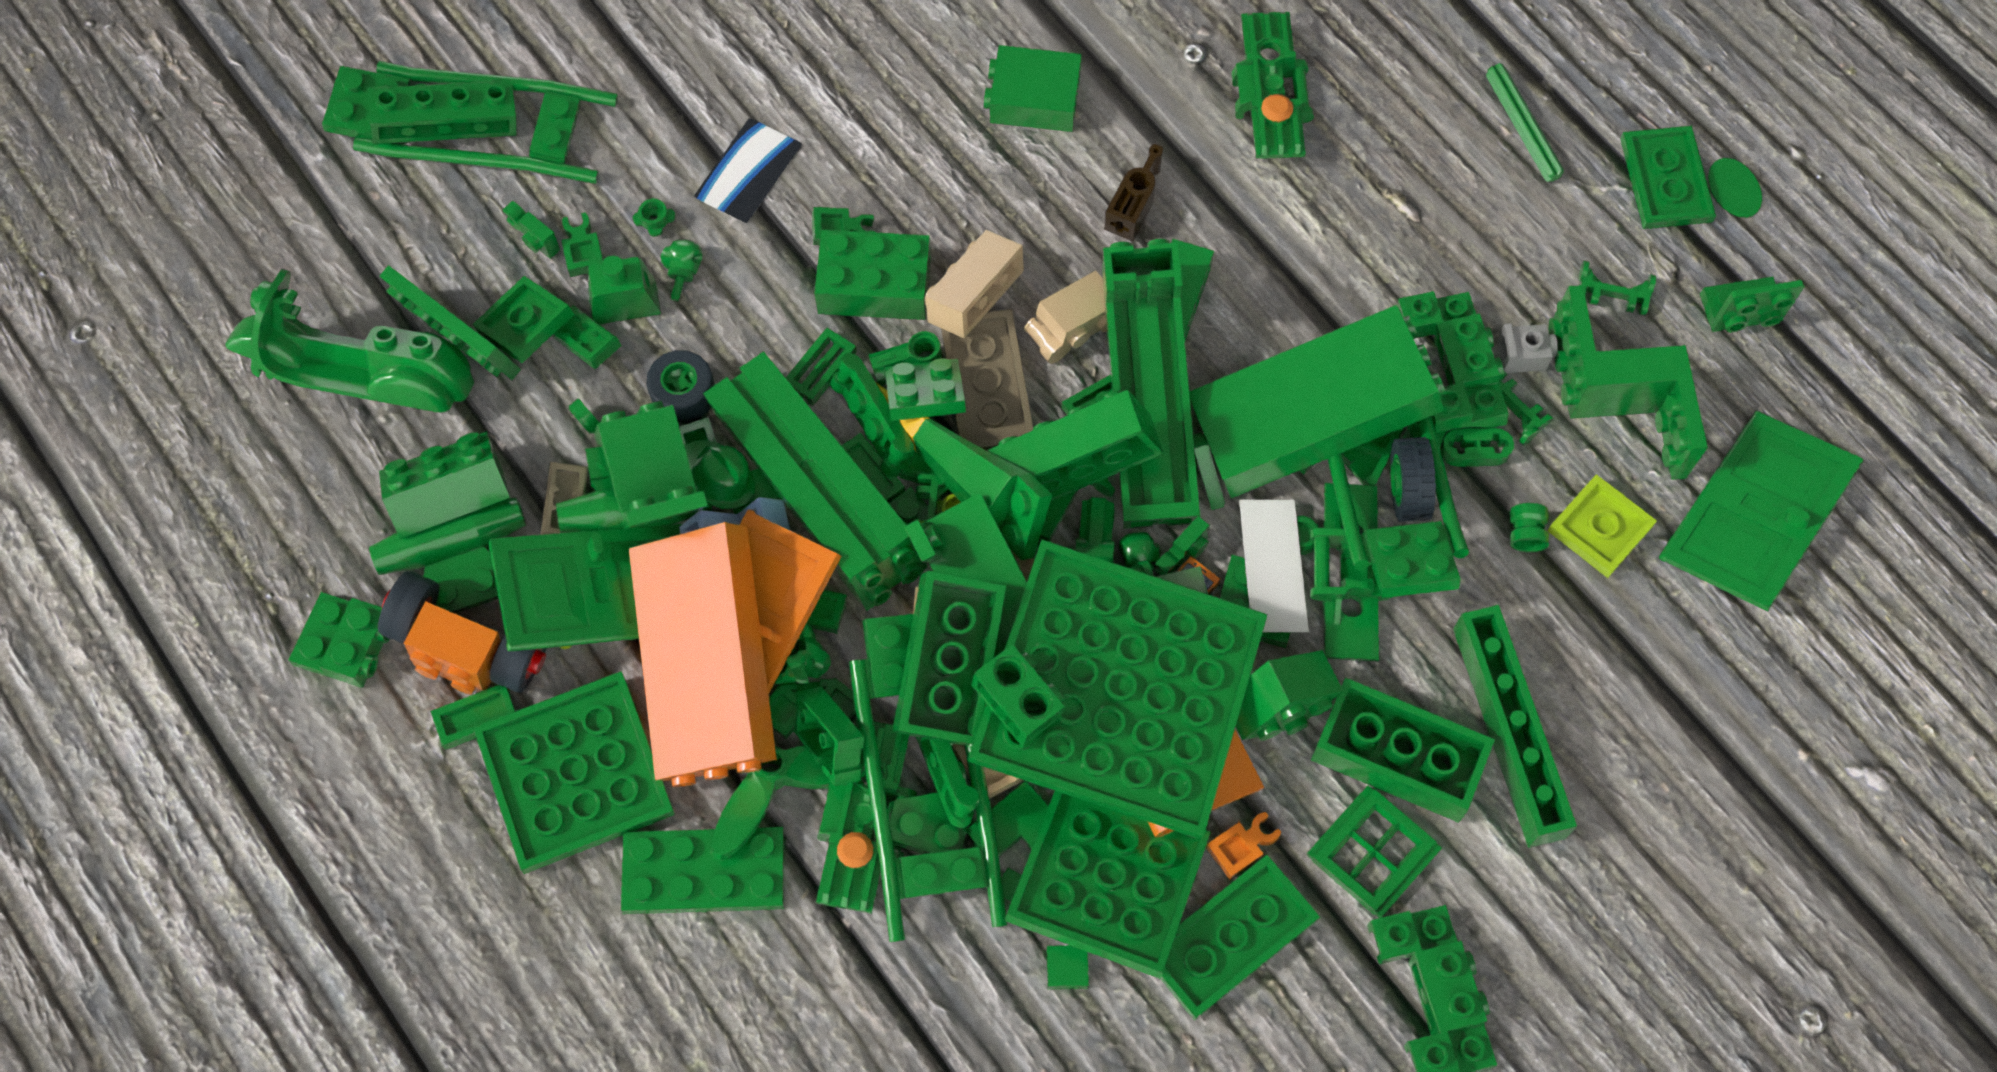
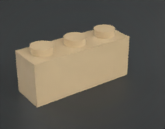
[925,230,1024,338]

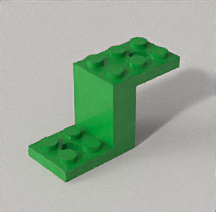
[1548,285,1708,480]
[594,401,708,531]

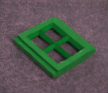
[1306,785,1442,918]

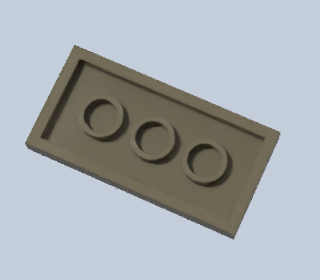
[941,309,1033,451]

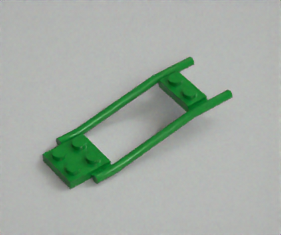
[322,61,618,184]
[1328,416,1469,598]
[849,614,1008,942]

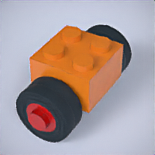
[378,571,546,695]

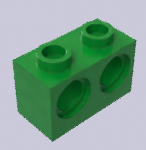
[971,644,1065,747]

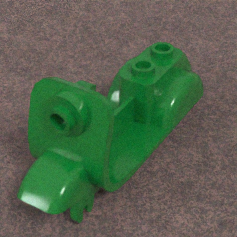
[225,269,474,413]

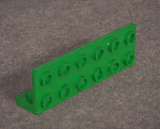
[904,494,1027,657]

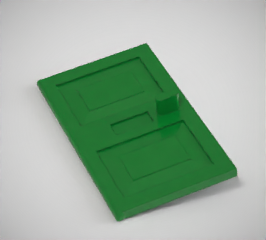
[1659,411,1864,612]
[488,524,682,652]

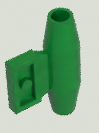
[556,447,712,533]
[369,497,526,614]

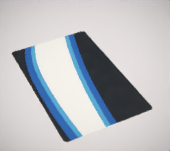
[694,118,802,223]

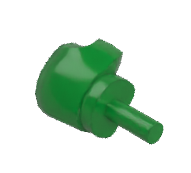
[660,239,703,302]
[1118,532,1161,572]

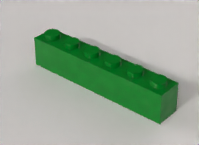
[1453,605,1577,848]

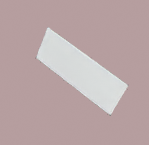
[1239,500,1309,632]

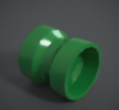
[1510,503,1549,552]

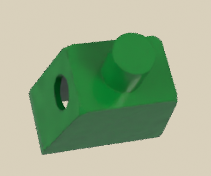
[588,256,661,324]

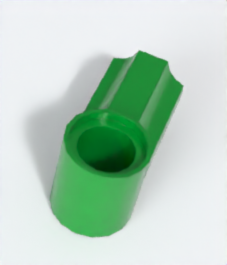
[868,331,943,386]
[1075,497,1115,563]

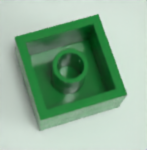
[1235,650,1344,741]

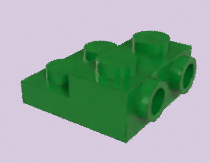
[288,592,390,688]

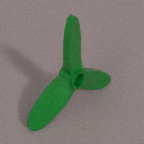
[712,745,866,859]

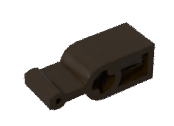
[1104,143,1163,241]

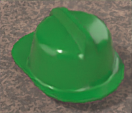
[684,440,755,509]

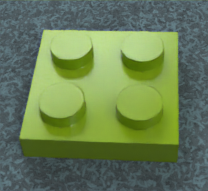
[1547,474,1657,578]

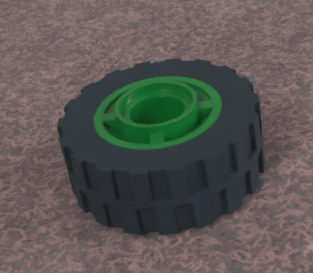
[1390,437,1436,522]

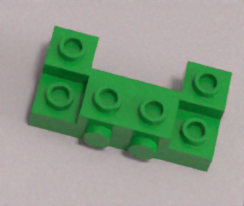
[1398,291,1509,433]
[1367,905,1497,1072]

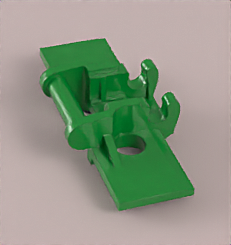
[1310,483,1392,662]

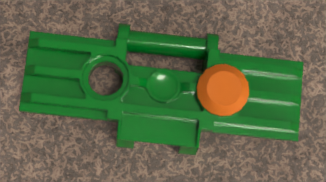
[1231,12,1314,159]
[816,719,917,914]

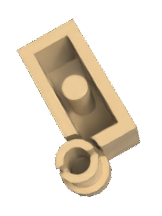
[1024,271,1107,364]

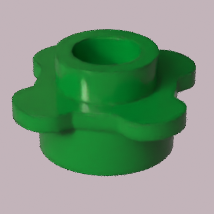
[633,198,676,237]

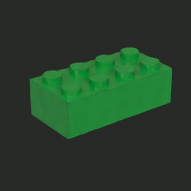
[988,389,1164,502]
[892,570,1006,747]
[1311,677,1495,823]

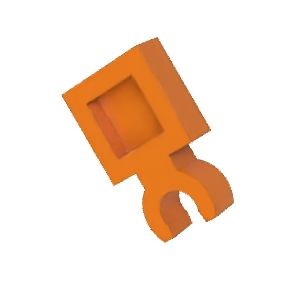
[1206,812,1281,880]

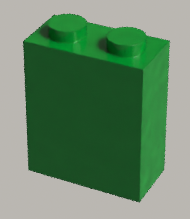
[984,45,1082,132]

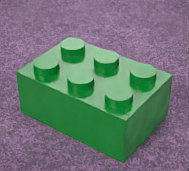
[814,229,931,320]
[379,431,510,539]

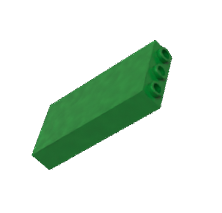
[1189,305,1446,499]

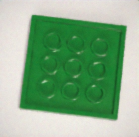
[473,671,675,874]
[1005,791,1211,979]

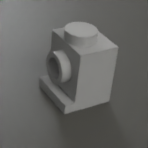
[1497,323,1557,373]

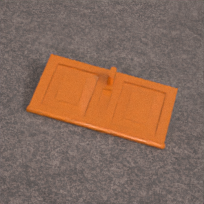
[739,509,842,694]

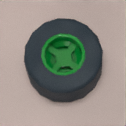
[646,350,715,423]

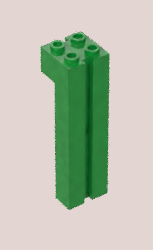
[1102,239,1200,529]
[703,351,928,612]

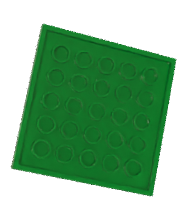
[968,539,1268,839]

